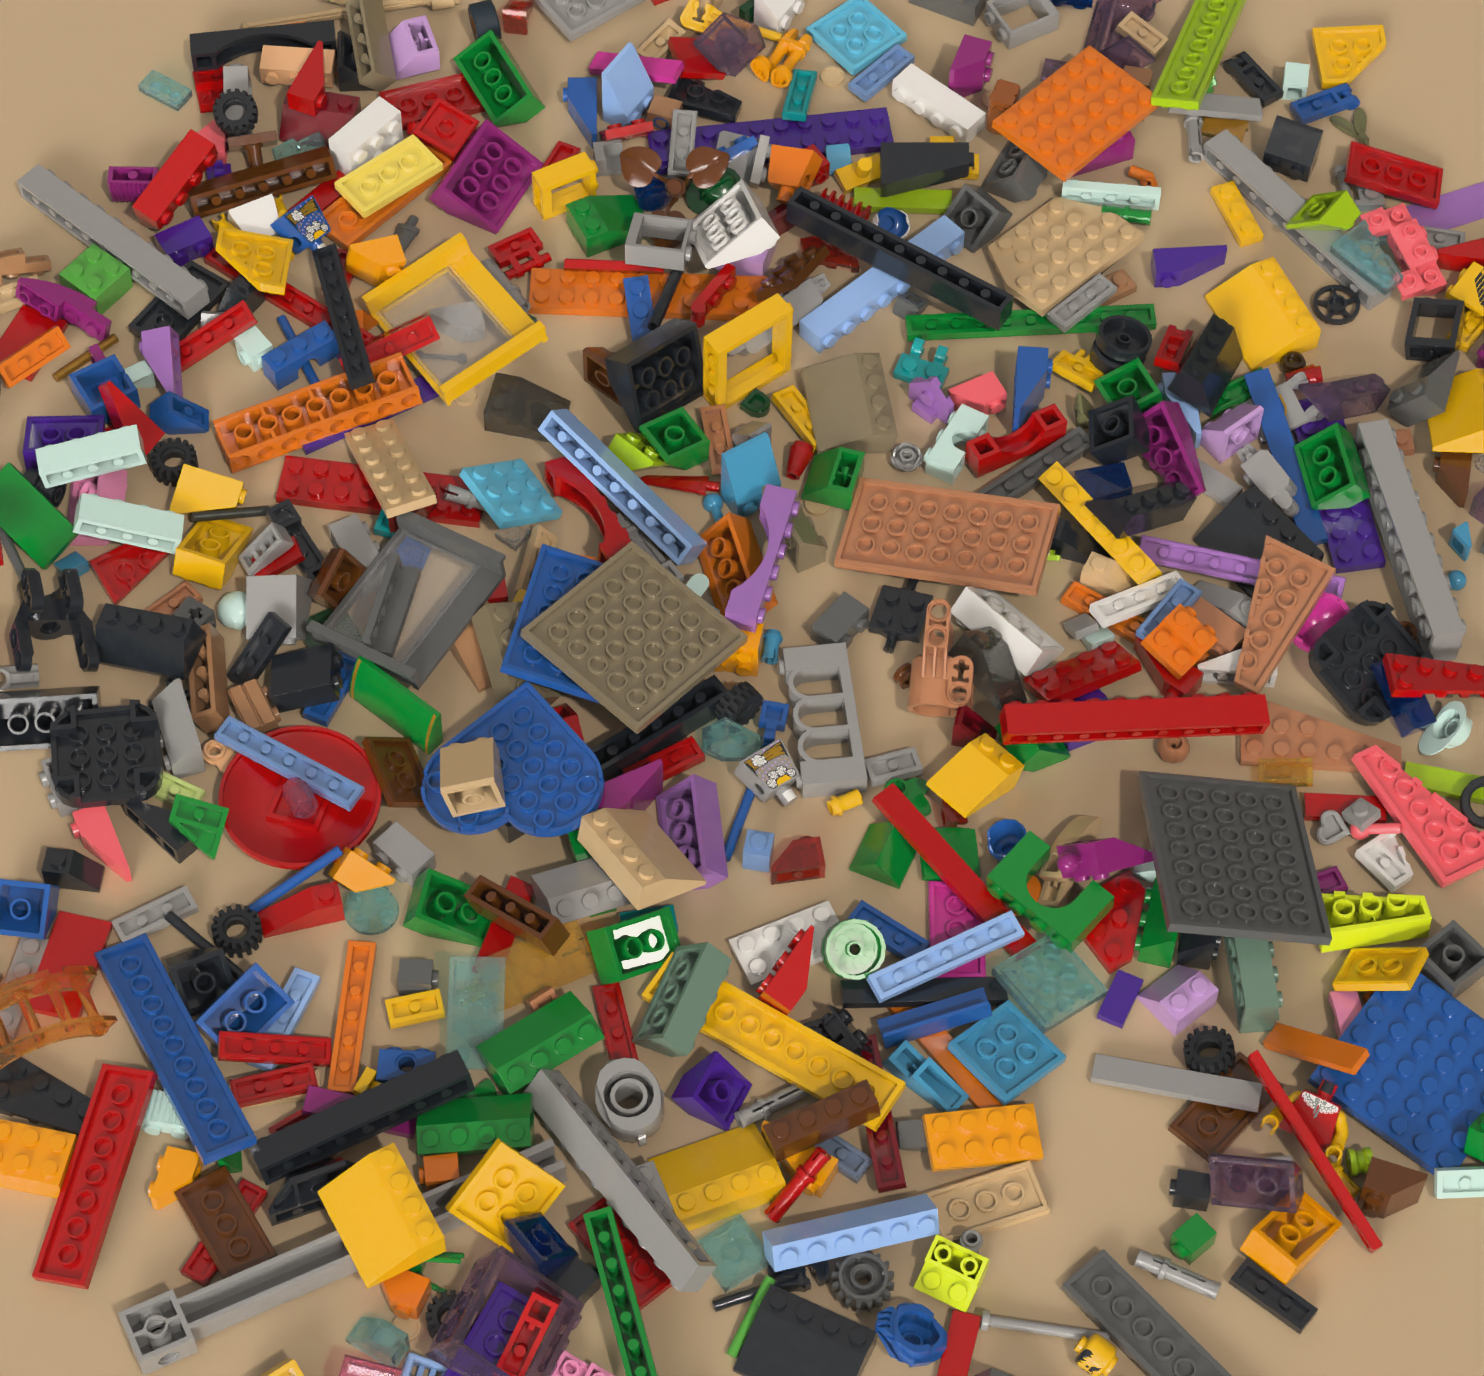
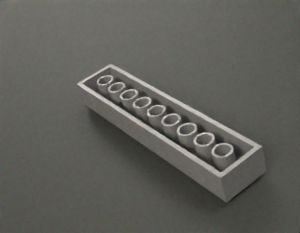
[1354,419,1466,661]

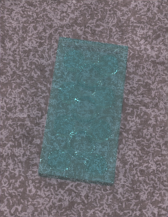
[446,956,506,1070]

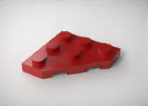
[1083,869,1145,974]

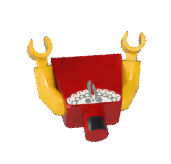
[1260,1079,1349,1165]

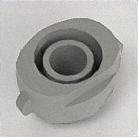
[595,1058,664,1147]

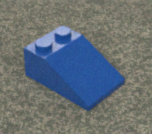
[1012,346,1053,433]

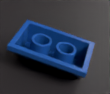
[194,963,295,1049]

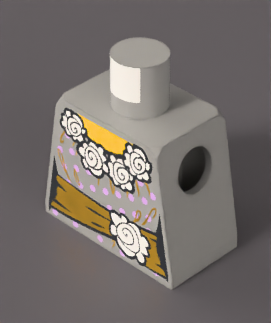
[734,738,799,807]

